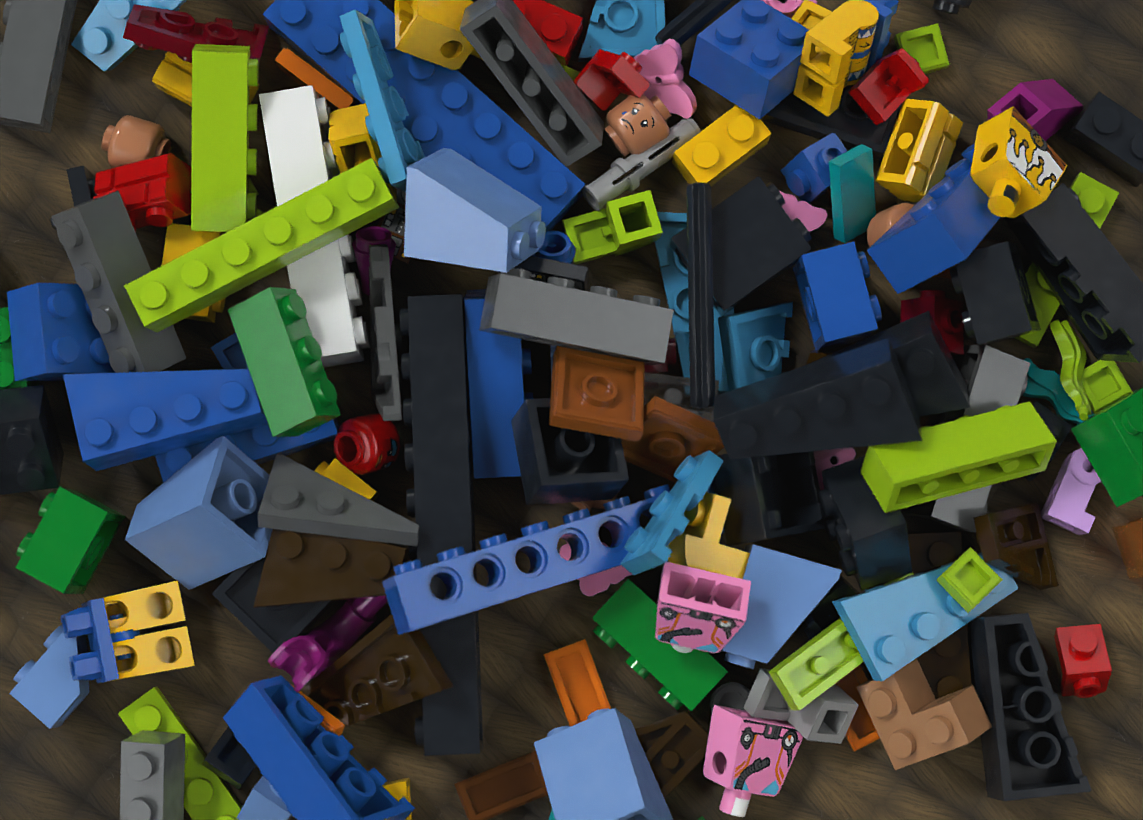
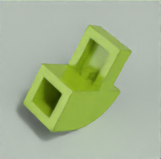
[562,190,663,265]

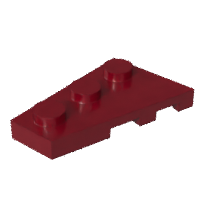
[123,4,269,63]

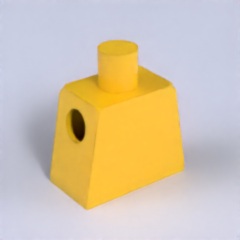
[394,0,483,70]

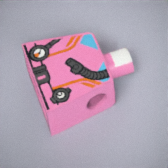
[655,562,751,653]
[703,705,803,817]

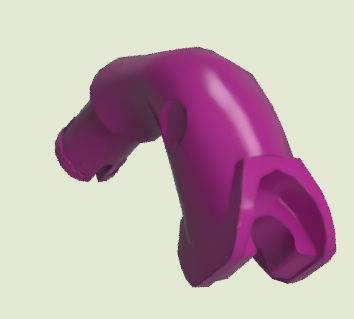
[267,596,388,693]

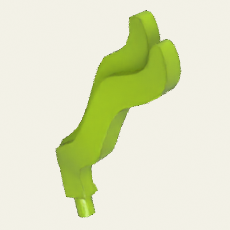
[1050,319,1091,421]

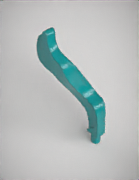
[1023,358,1094,424]

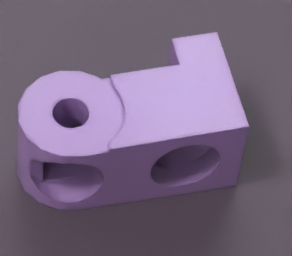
[1041,448,1101,536]

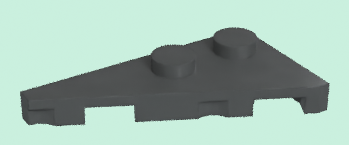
[369,244,402,421]
[258,454,419,546]

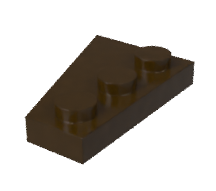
[254,529,410,608]

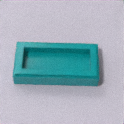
[829,144,876,243]

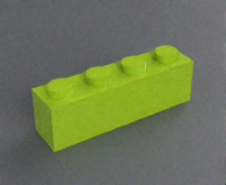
[191,44,259,232]
[861,402,1057,513]

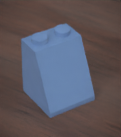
[404,148,546,273]
[125,436,272,590]
[722,544,841,669]
[534,708,673,820]

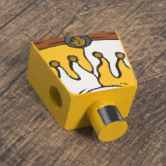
[970,106,1067,218]

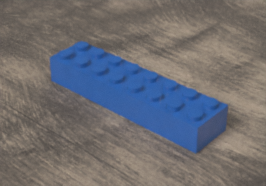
[263,0,585,232]

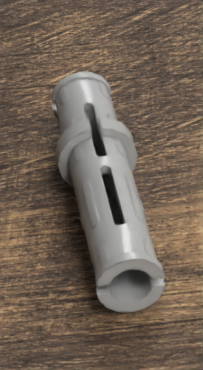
[582,117,701,211]

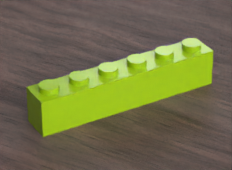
[124,158,399,333]

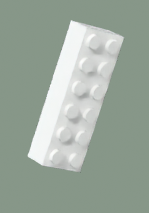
[259,85,370,368]

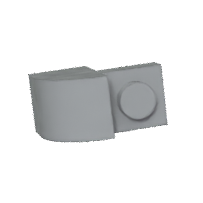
[743,668,859,744]

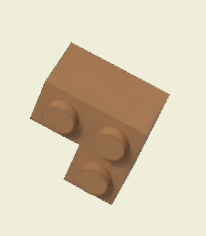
[856,658,992,770]

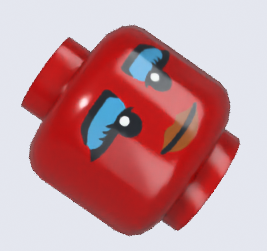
[334,413,401,475]

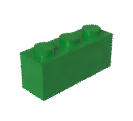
[228,287,341,437]
[592,578,728,711]

